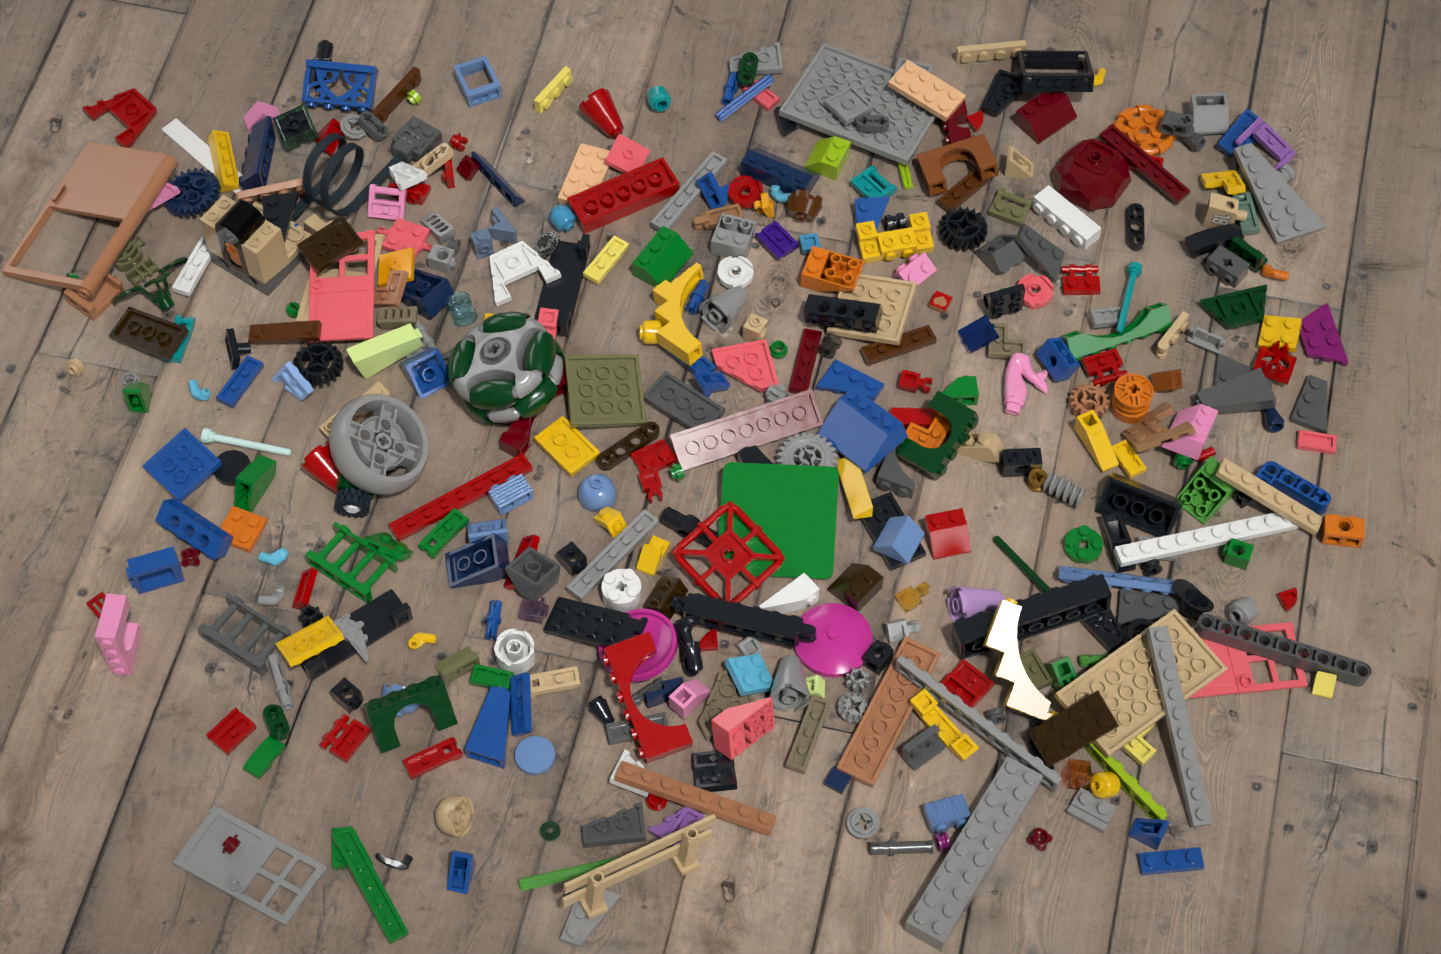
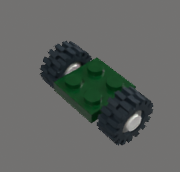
[335,436,377,518]

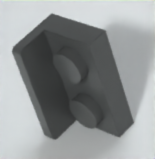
[902,724,945,770]

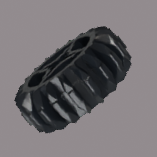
[939,206,988,252]
[293,340,344,389]

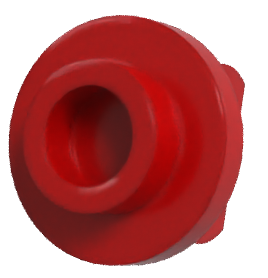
[449,132,468,152]

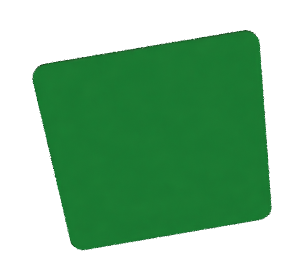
[718,462,839,579]

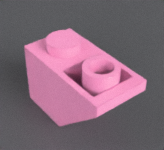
[669,679,711,719]

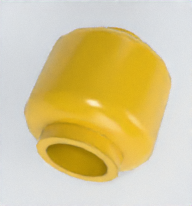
[639,320,662,344]
[1090,771,1120,799]

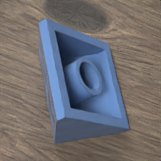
[873,516,925,565]
[467,518,509,546]

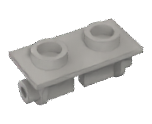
[1186,325,1228,354]

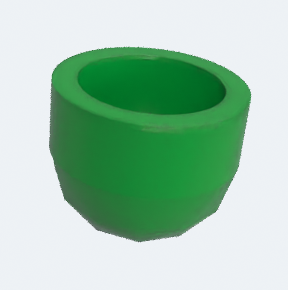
[286,302,300,318]

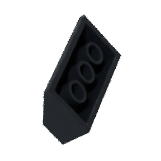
[1096,472,1185,537]

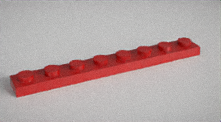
[389,453,533,542]

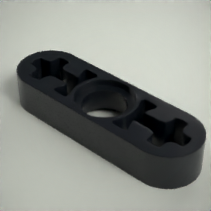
[1127,203,1145,251]

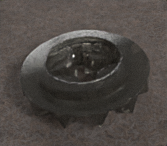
[533,232,561,258]

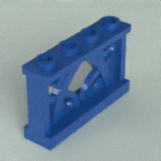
[301,59,379,113]

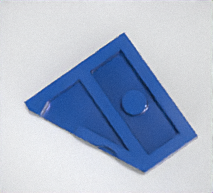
[854,196,889,231]

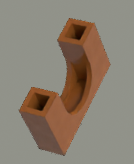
[916,134,999,196]

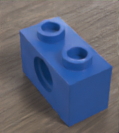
[1036,337,1081,382]

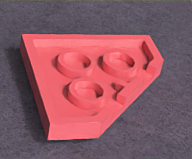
[712,339,779,392]

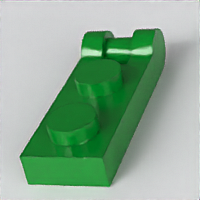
[418,508,469,559]

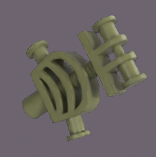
[112,236,160,287]

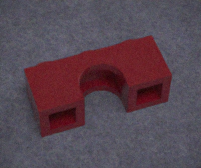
[943,100,971,146]

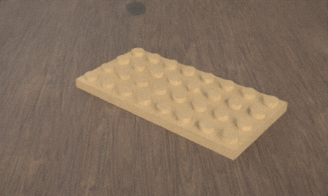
[1054,609,1228,758]

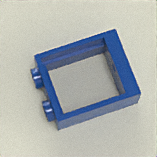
[125,546,185,594]

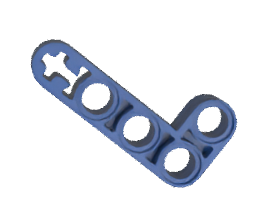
[1256,461,1331,515]

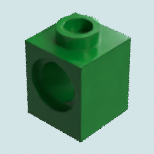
[1222,538,1254,570]

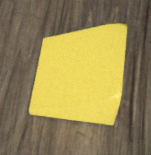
[1312,671,1337,699]

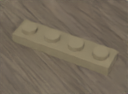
[786,695,831,774]

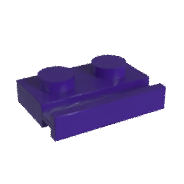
[755,220,799,261]

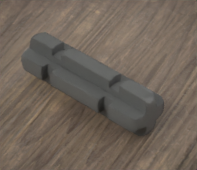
[632,677,664,707]

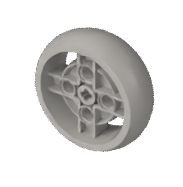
[329,394,429,495]

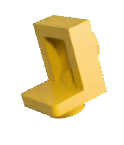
[593,506,627,538]

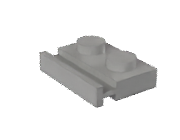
[1066,787,1117,834]

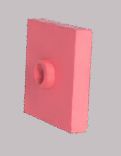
[604,133,650,173]

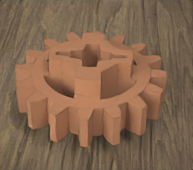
[1069,382,1111,418]

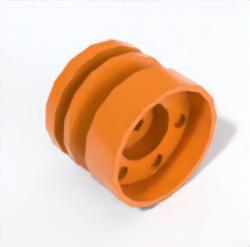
[1110,374,1154,424]

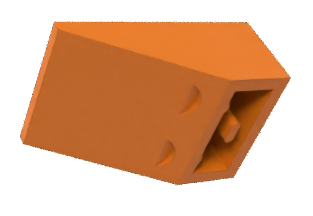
[800,246,865,292]

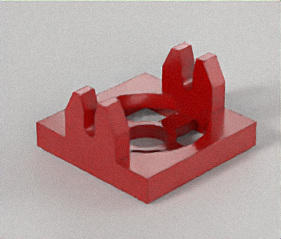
[1252,340,1297,385]

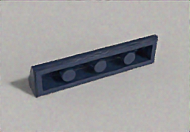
[471,151,525,208]

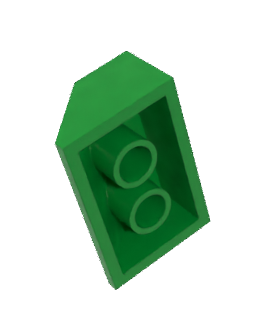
[632,226,693,287]

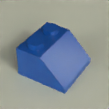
[400,347,450,399]

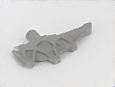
[333,613,369,664]

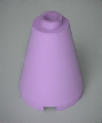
[947,586,1005,620]

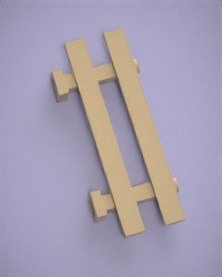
[561,814,716,920]

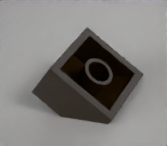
[827,563,884,612]

